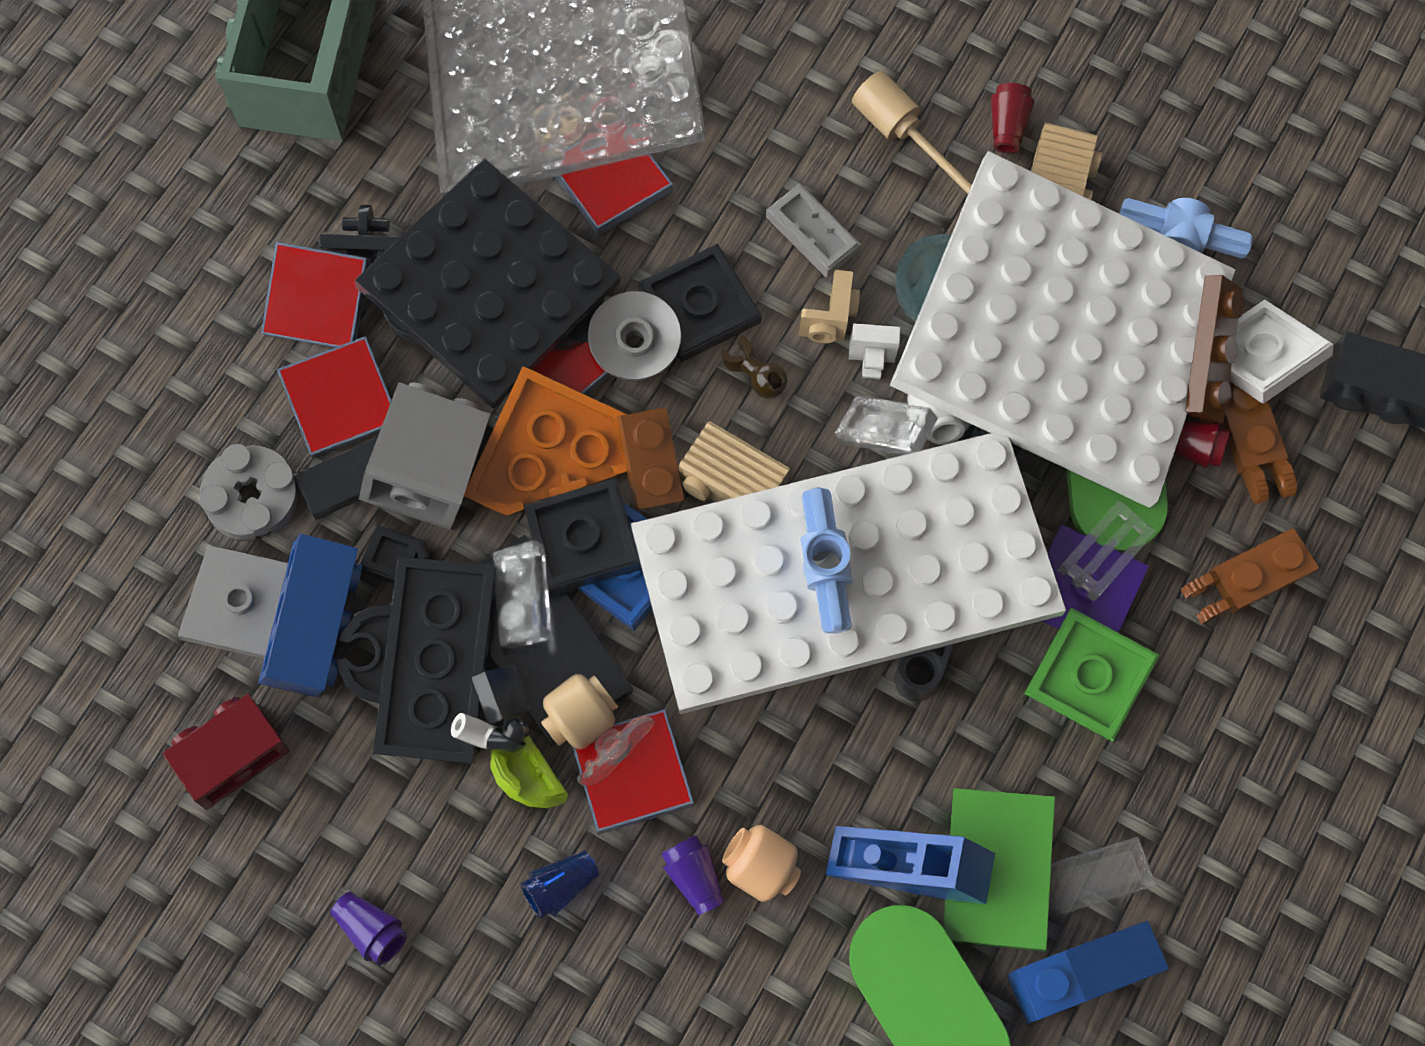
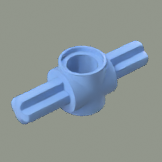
[1119,198,1253,259]
[800,487,853,634]

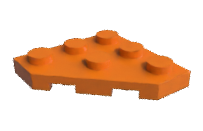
[463,366,627,516]

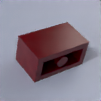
[162,694,291,810]

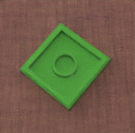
[1024,608,1160,742]

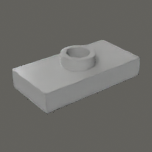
[766,183,861,278]

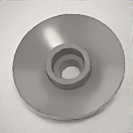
[588,291,681,381]

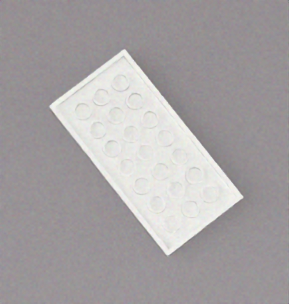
[631,432,1066,714]

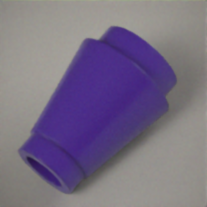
[661,835,725,915]
[331,891,407,965]

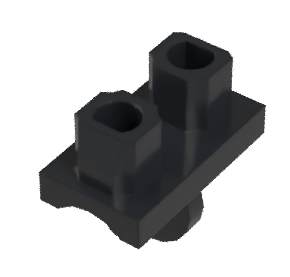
[319,205,400,263]

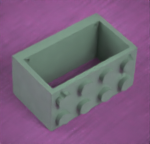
[215,0,377,141]

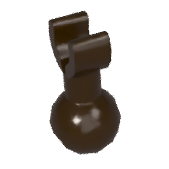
[721,335,788,399]

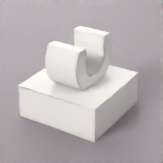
[849,323,900,380]

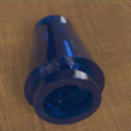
[520,850,599,919]

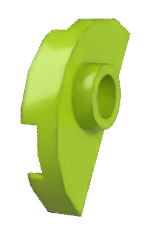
[490,717,569,808]

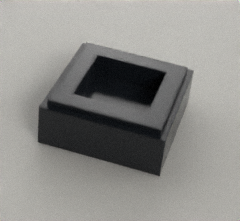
[472,664,531,724]

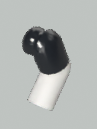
[451,713,530,753]

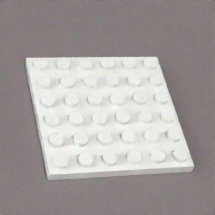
[890,151,1235,508]

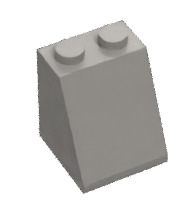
[359,382,490,530]

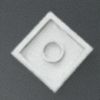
[1230,300,1333,404]

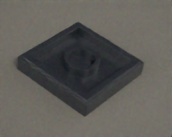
[638,243,762,363]
[524,478,642,597]

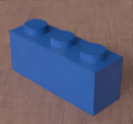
[258,533,362,697]

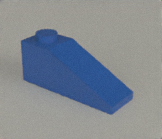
[826,826,995,904]
[1007,920,1169,1024]

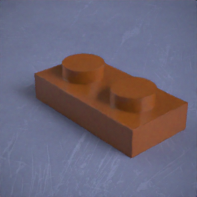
[617,407,684,510]

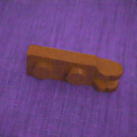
[1221,381,1297,504]
[1181,528,1319,625]

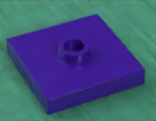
[1042,524,1149,632]

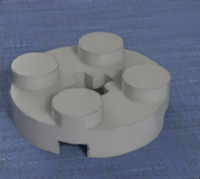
[199,444,299,541]

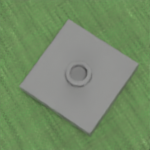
[178,545,288,659]

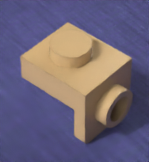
[799,270,860,343]

